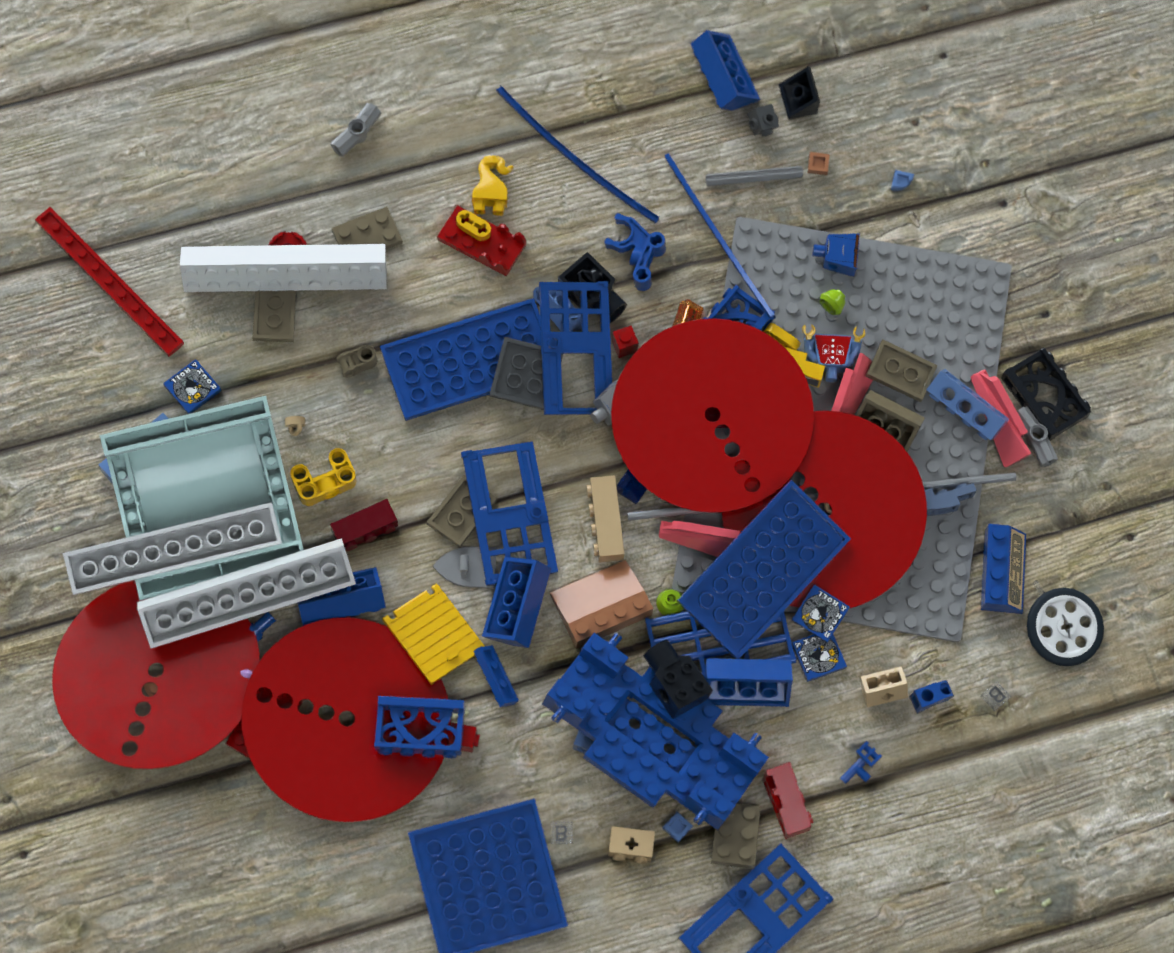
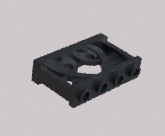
[1001,347,1091,441]

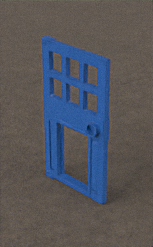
[539,281,612,415]
[461,441,558,586]
[678,843,834,953]

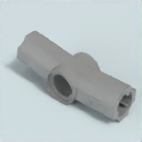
[330,103,381,157]
[1017,406,1058,467]

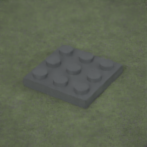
[489,337,563,410]

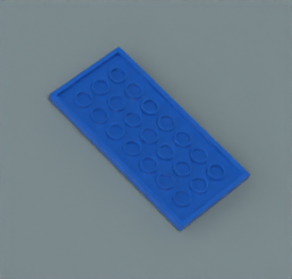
[380,298,541,421]
[677,480,851,659]

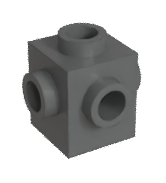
[747,104,779,137]

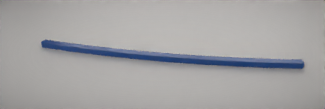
[496,86,659,223]
[665,153,776,320]

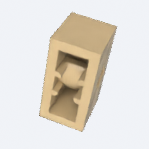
[861,666,908,708]
[608,826,655,864]

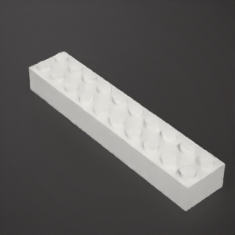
[180,244,387,292]
[63,502,282,595]
[137,538,356,648]

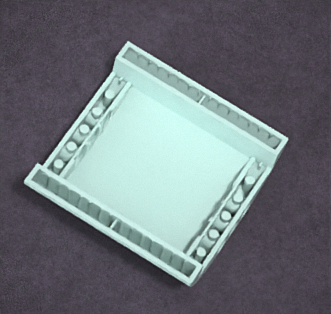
[100,396,304,600]

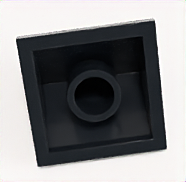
[778,66,820,119]

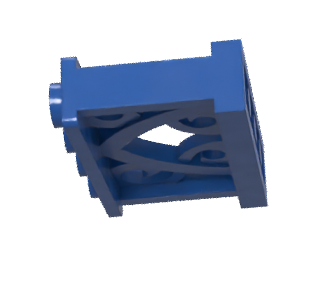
[703,285,775,331]
[374,696,465,758]

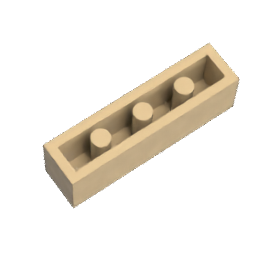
[586,475,624,563]

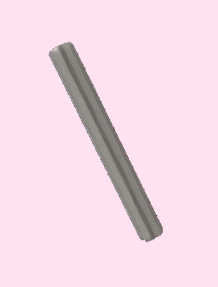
[705,166,803,186]

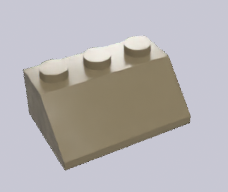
[856,390,925,452]

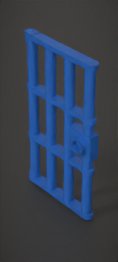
[645,611,797,678]

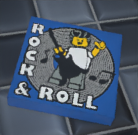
[163,359,221,414]
[792,585,850,643]
[792,634,847,682]

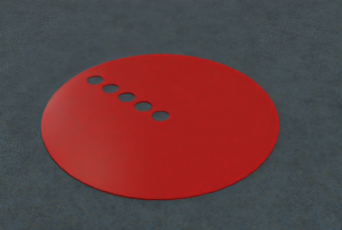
[611,319,814,513]
[722,411,927,608]
[52,580,260,769]
[241,618,451,822]

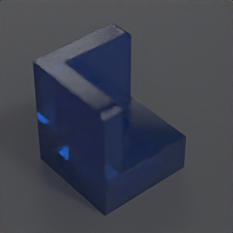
[617,469,647,504]

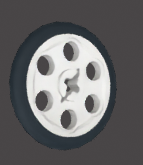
[1027,588,1104,667]

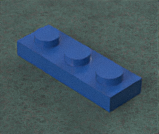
[473,645,519,707]

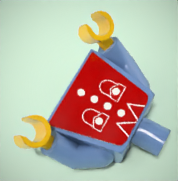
[802,324,865,382]

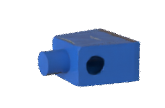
[812,233,860,277]

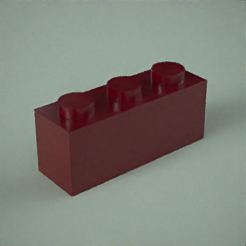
[330,499,398,551]

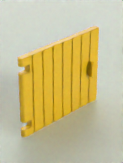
[382,583,484,685]

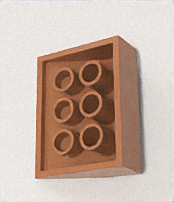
[550,560,653,649]

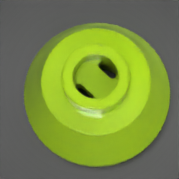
[819,289,846,315]
[656,589,684,616]

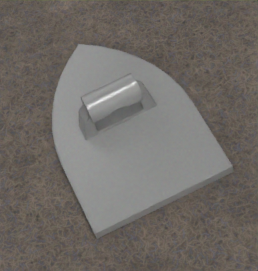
[433,547,496,588]

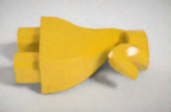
[472,155,514,216]

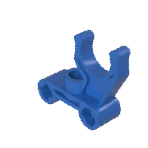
[604,213,666,291]

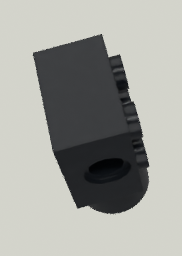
[558,252,627,323]
[643,640,713,719]

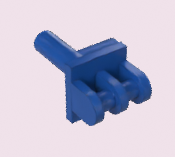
[840,741,882,784]

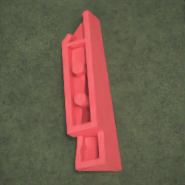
[831,353,873,415]
[971,369,1031,468]
[659,521,740,557]

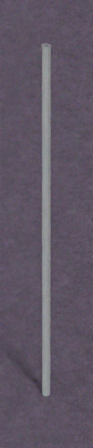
[627,473,1016,521]

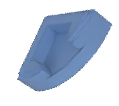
[891,170,914,191]

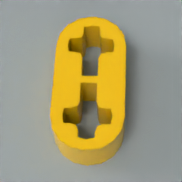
[456,210,491,241]
[763,323,801,350]

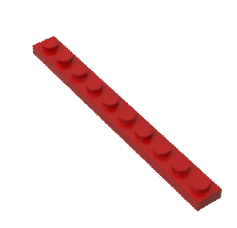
[35,207,184,357]

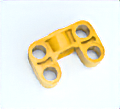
[290,448,357,506]

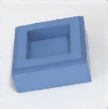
[662,812,693,843]

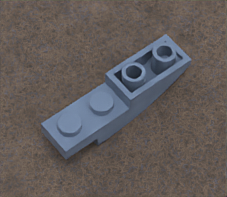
[924,483,977,516]

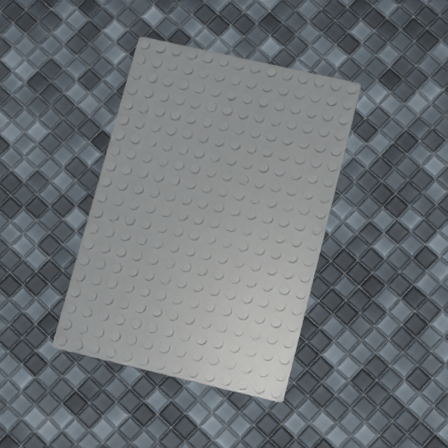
[672,217,1011,642]

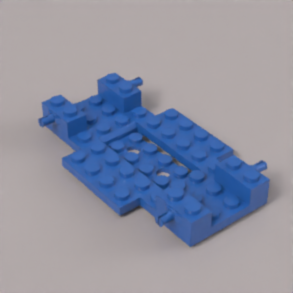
[542,633,769,830]

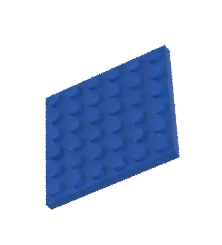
[408,798,568,953]

